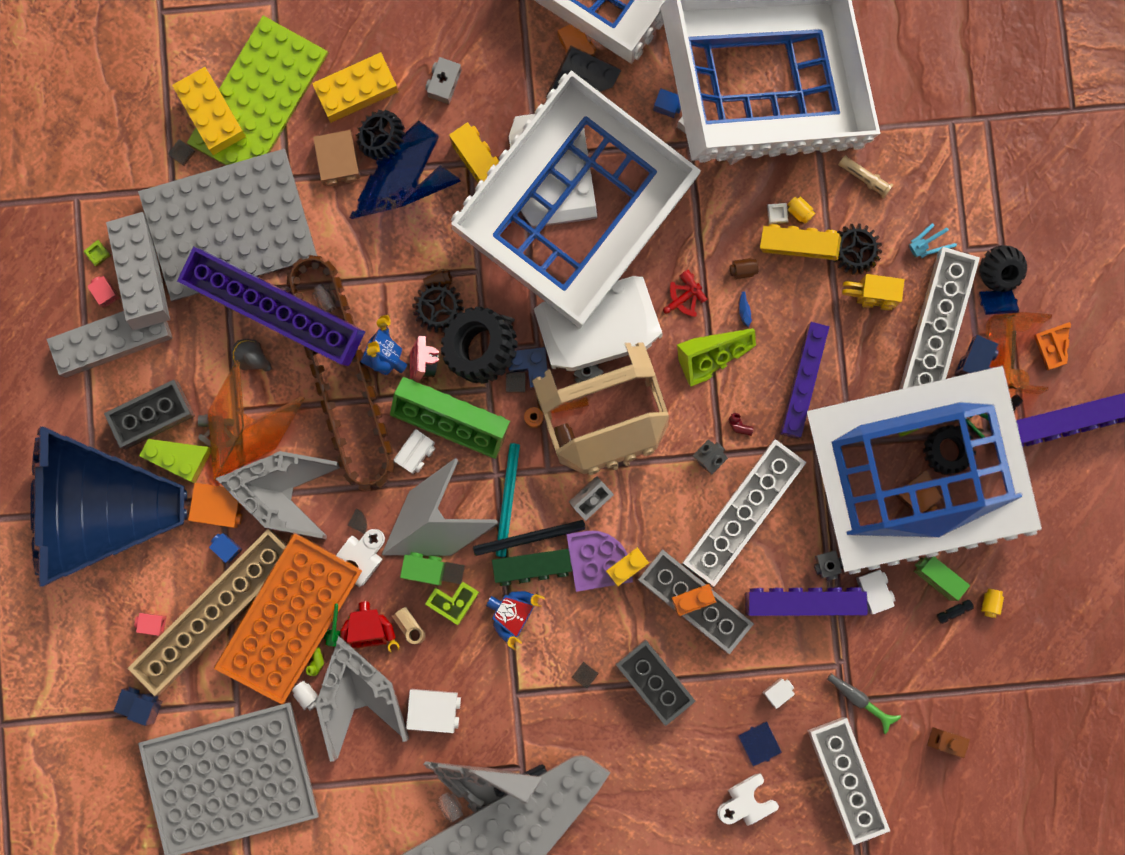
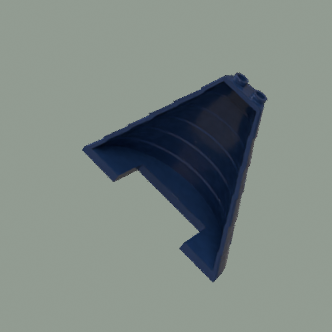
[30,427,187,587]

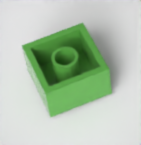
[400,552,446,585]

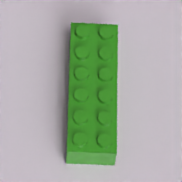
[390,377,510,459]

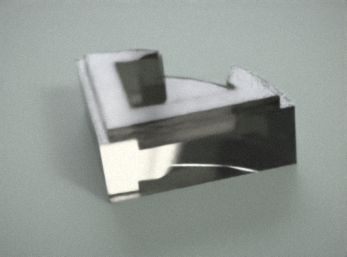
[348,508,367,534]

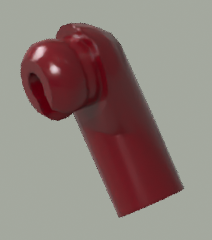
[729,413,753,436]

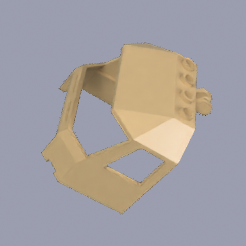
[533,343,669,475]

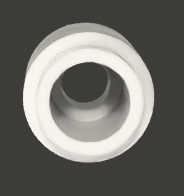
[292,681,318,711]

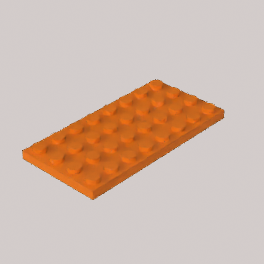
[214,532,362,704]

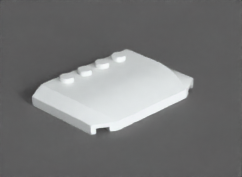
[509,114,597,228]
[534,276,663,371]

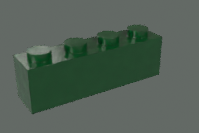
[492,548,572,586]

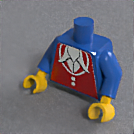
[486,591,544,651]

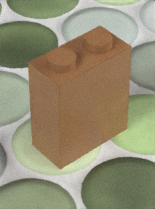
[313,130,361,186]

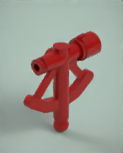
[663,269,708,317]

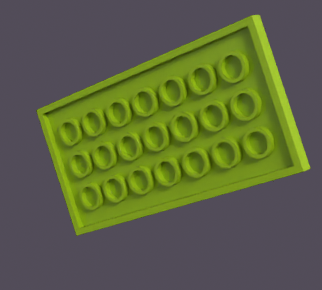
[187,16,328,166]

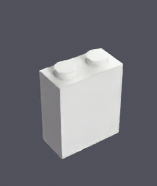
[406,689,461,733]

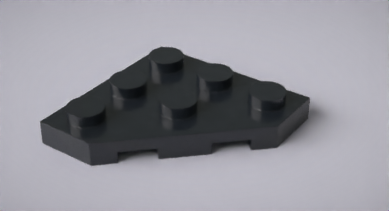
[546,46,621,97]

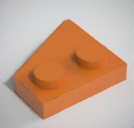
[1034,322,1071,371]

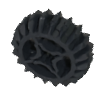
[356,110,406,161]
[833,223,882,275]
[412,282,464,333]

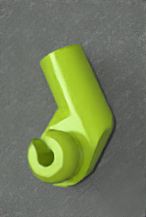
[306,647,324,676]

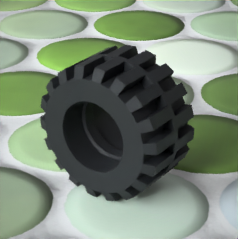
[923,425,976,475]

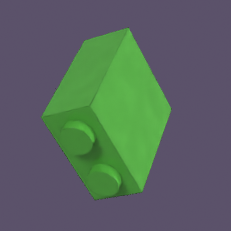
[913,556,970,601]

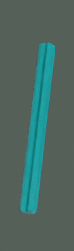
[495,443,520,557]

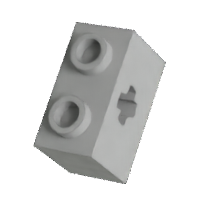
[425,57,462,104]
[569,476,614,521]

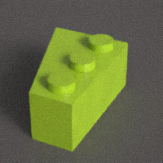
[139,439,213,483]

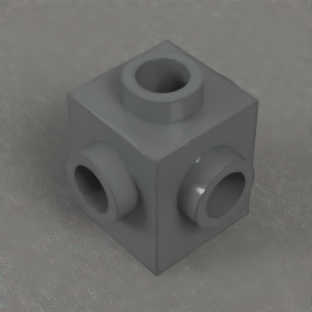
[573,364,603,383]
[693,439,728,474]
[814,550,844,581]

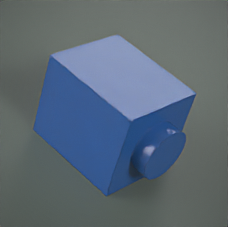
[653,88,681,118]
[209,533,242,563]

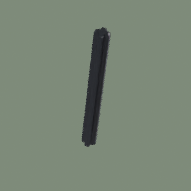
[473,520,585,556]

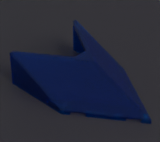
[349,120,461,219]

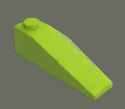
[677,328,756,386]

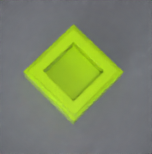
[83,240,111,267]

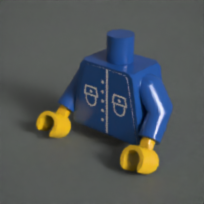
[360,315,407,375]

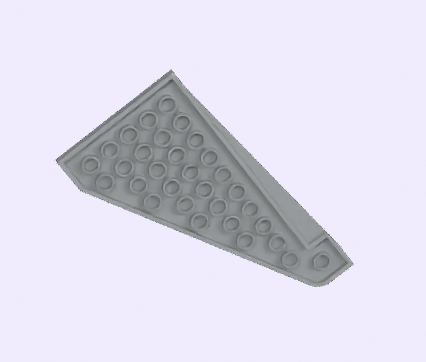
[401,755,610,855]

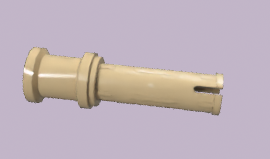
[838,155,893,199]

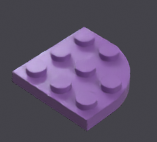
[566,531,633,592]

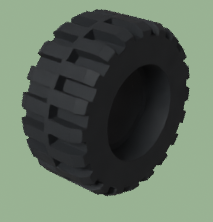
[441,307,518,384]

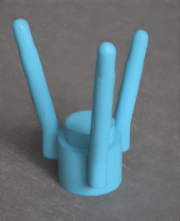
[909,224,957,258]

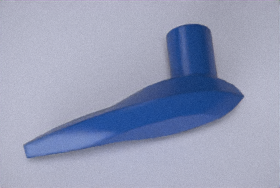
[739,292,752,328]

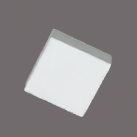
[767,203,788,224]

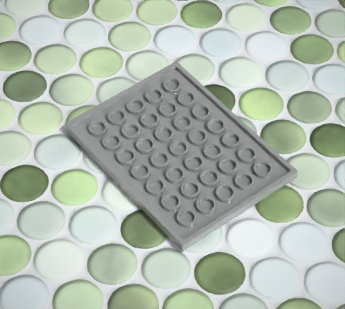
[138,148,317,301]
[138,702,319,855]

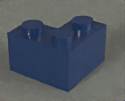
[954,335,999,376]
[509,347,548,390]
[113,686,163,726]

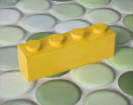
[760,224,841,260]

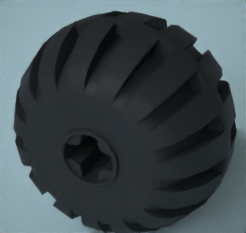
[979,245,1027,292]

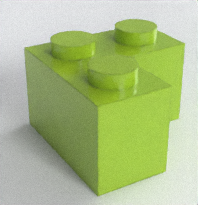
[425,582,480,625]

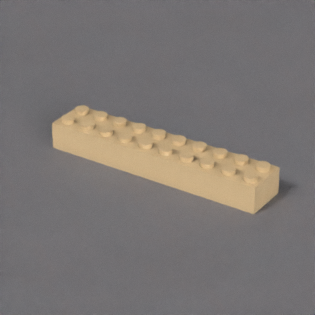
[128,529,286,696]

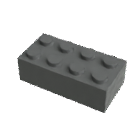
[104,380,195,450]
[615,640,696,726]

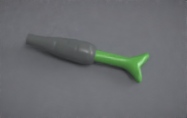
[827,673,901,734]

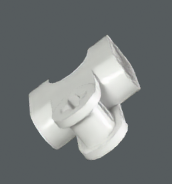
[336,529,385,587]
[717,774,779,826]

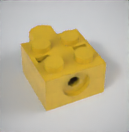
[842,274,905,310]

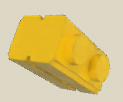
[606,547,649,587]

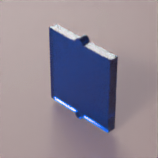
[979,290,1019,315]
[738,721,782,767]

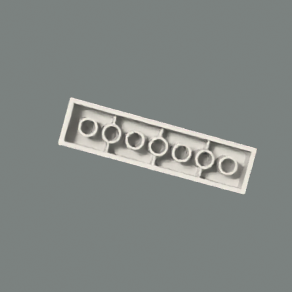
[899,247,980,390]
[681,439,806,587]

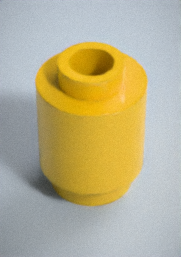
[787,196,816,224]
[981,589,1004,618]

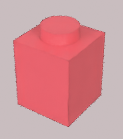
[87,276,120,308]
[134,613,167,636]

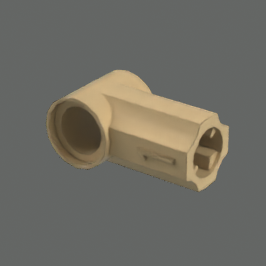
[392,607,426,644]

